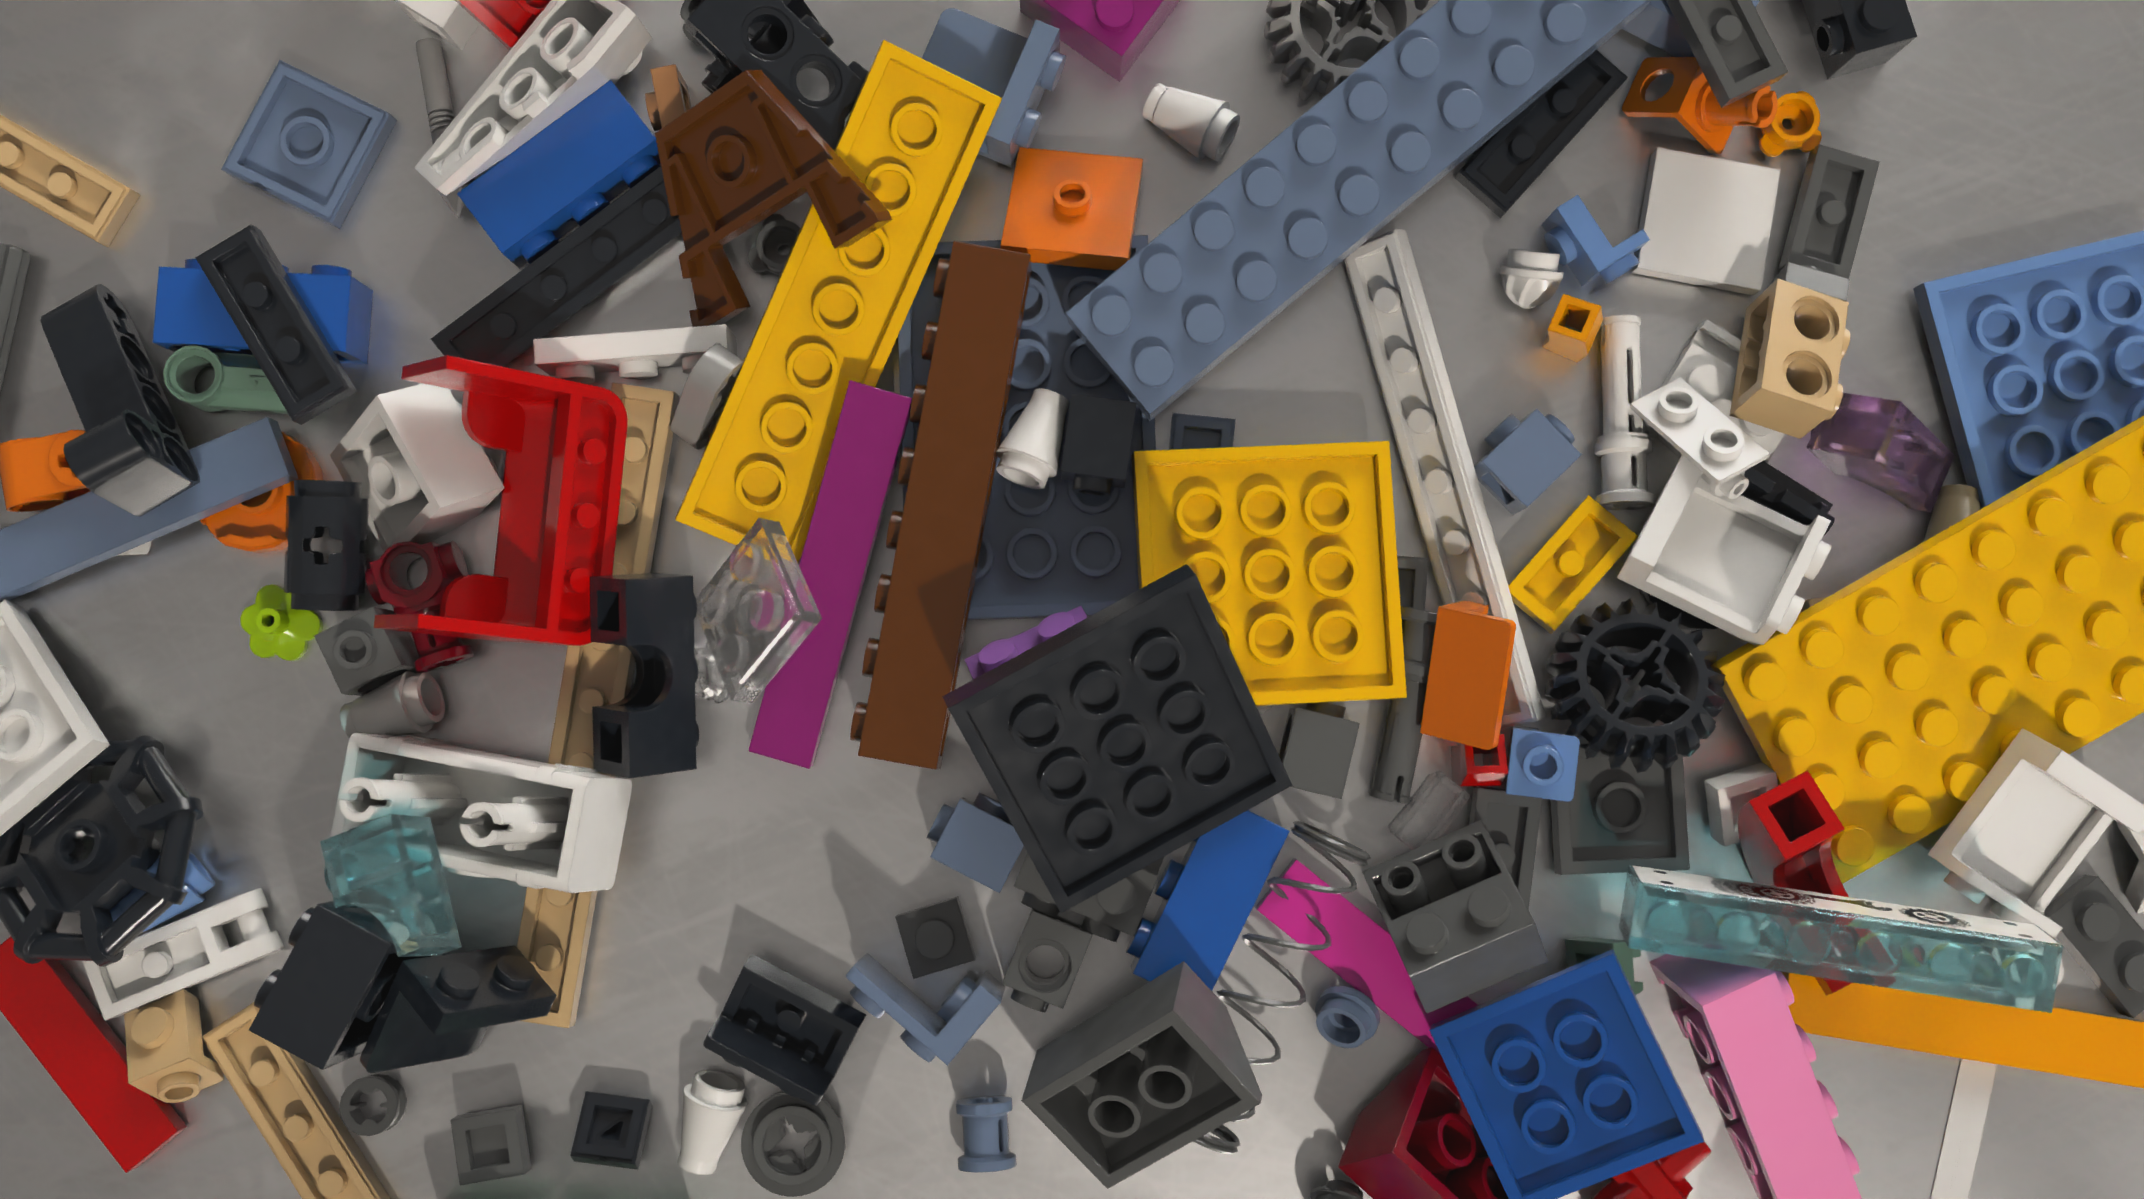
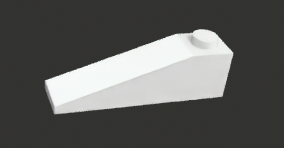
[414,0,652,196]

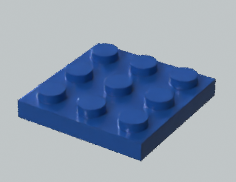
[1429,949,1704,1199]

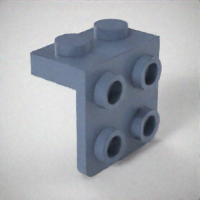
[922,8,1066,168]

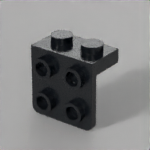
[360,945,557,1073]

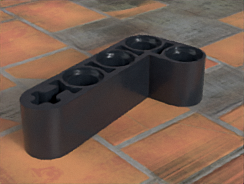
[41,284,200,517]

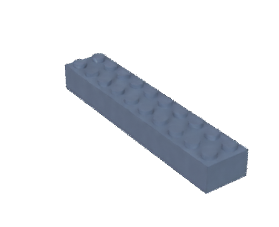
[1066,0,1652,421]

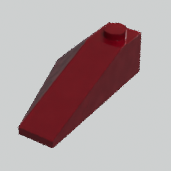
[1338,1047,1508,1199]

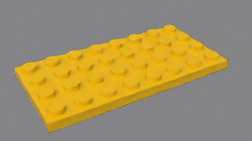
[1711,416,2144,884]

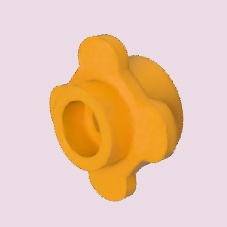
[1759,91,1822,157]

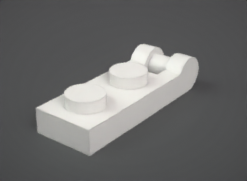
[82,888,284,1021]

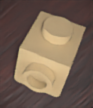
[124,989,224,1103]

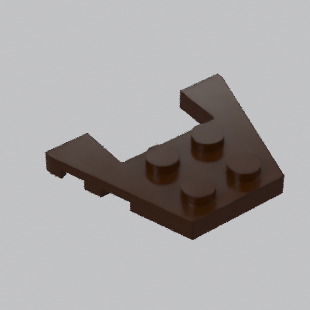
[655,70,892,327]

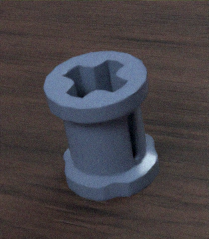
[956,1096,1017,1173]

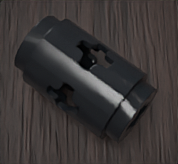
[284,480,368,611]

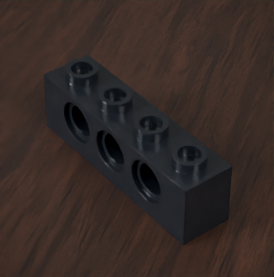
[685,0,868,150]

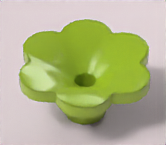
[240,584,323,661]

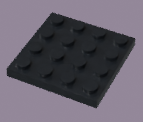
[942,564,1292,913]

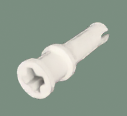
[1594,315,1655,510]

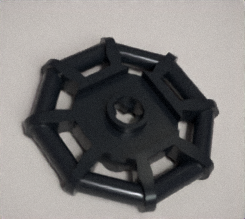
[0,735,203,967]

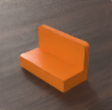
[1420,600,1516,750]

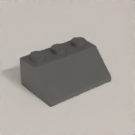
[1021,961,1262,1189]

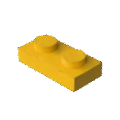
[1508,495,1638,634]

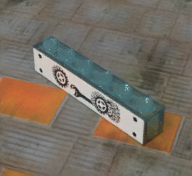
[1619,865,2064,1013]

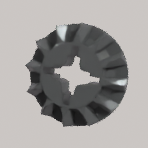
[741,1092,846,1197]

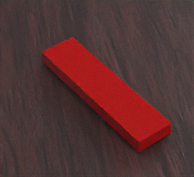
[0,937,188,1173]

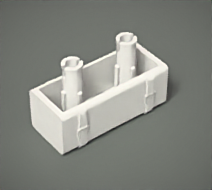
[330,733,632,893]

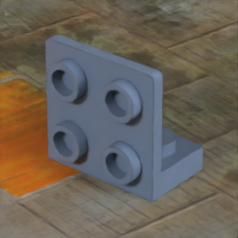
[845,953,1005,1066]

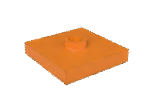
[1000,147,1143,271]

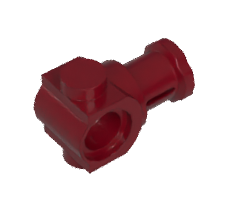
[365,541,474,673]

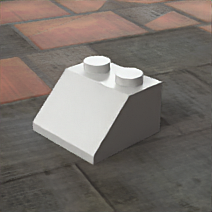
[330,383,505,552]

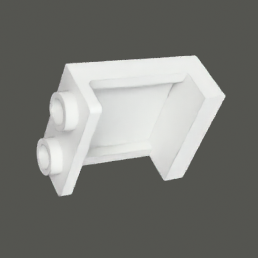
[1617,454,1831,645]
[1928,728,2144,938]

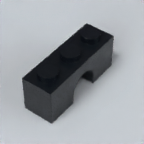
[590,573,699,778]

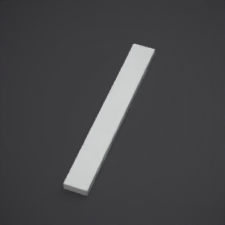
[1344,229,1546,730]

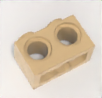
[1730,278,1850,439]

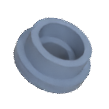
[1315,986,1380,1048]

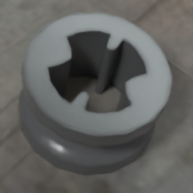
[339,1074,407,1136]

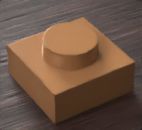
[645,64,692,131]

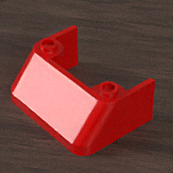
[374,355,628,646]

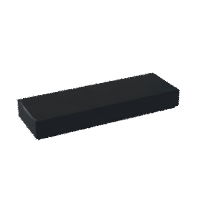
[1455,50,1628,218]
[195,224,357,425]

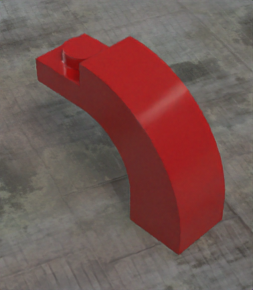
[1737,770,1890,995]

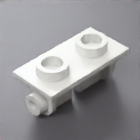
[1630,377,1770,499]

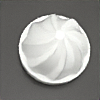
[1499,249,1564,309]

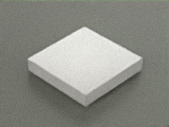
[1631,147,1780,295]

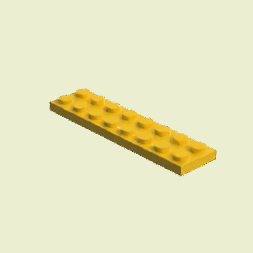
[675,40,1002,570]

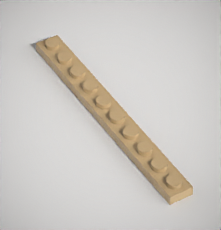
[517,382,680,1028]

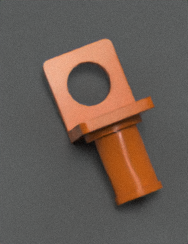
[1622,57,1778,154]

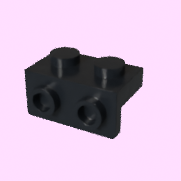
[703,954,867,1106]

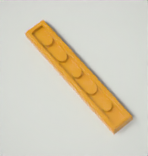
[1781,962,2144,1088]

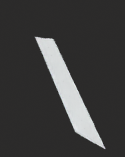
[1930,966,2012,1199]

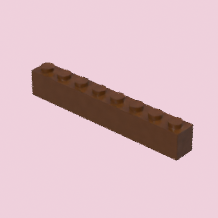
[850,241,1032,770]

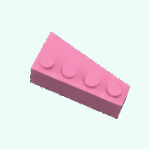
[1649,931,1862,1199]

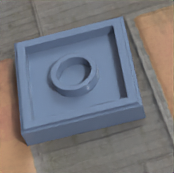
[221,60,397,229]

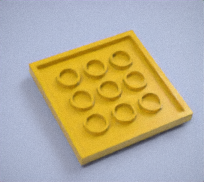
[1131,441,1407,706]

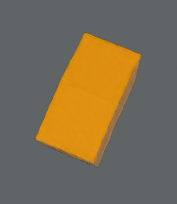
[1542,294,1603,363]

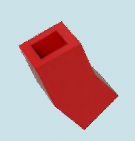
[1451,734,1508,786]

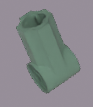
[163,345,288,414]

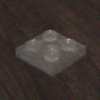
[696,518,822,703]

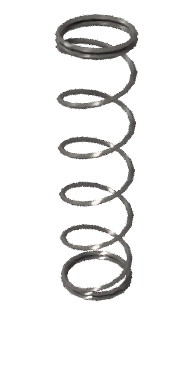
[1193,821,1371,1154]

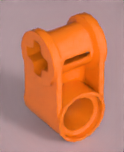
[0,430,91,512]

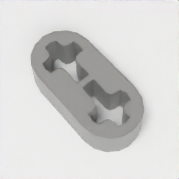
[670,343,744,450]

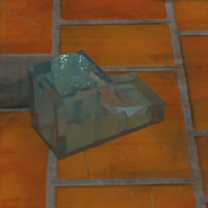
[320,814,462,957]

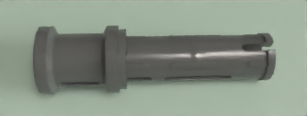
[1369,606,1437,804]

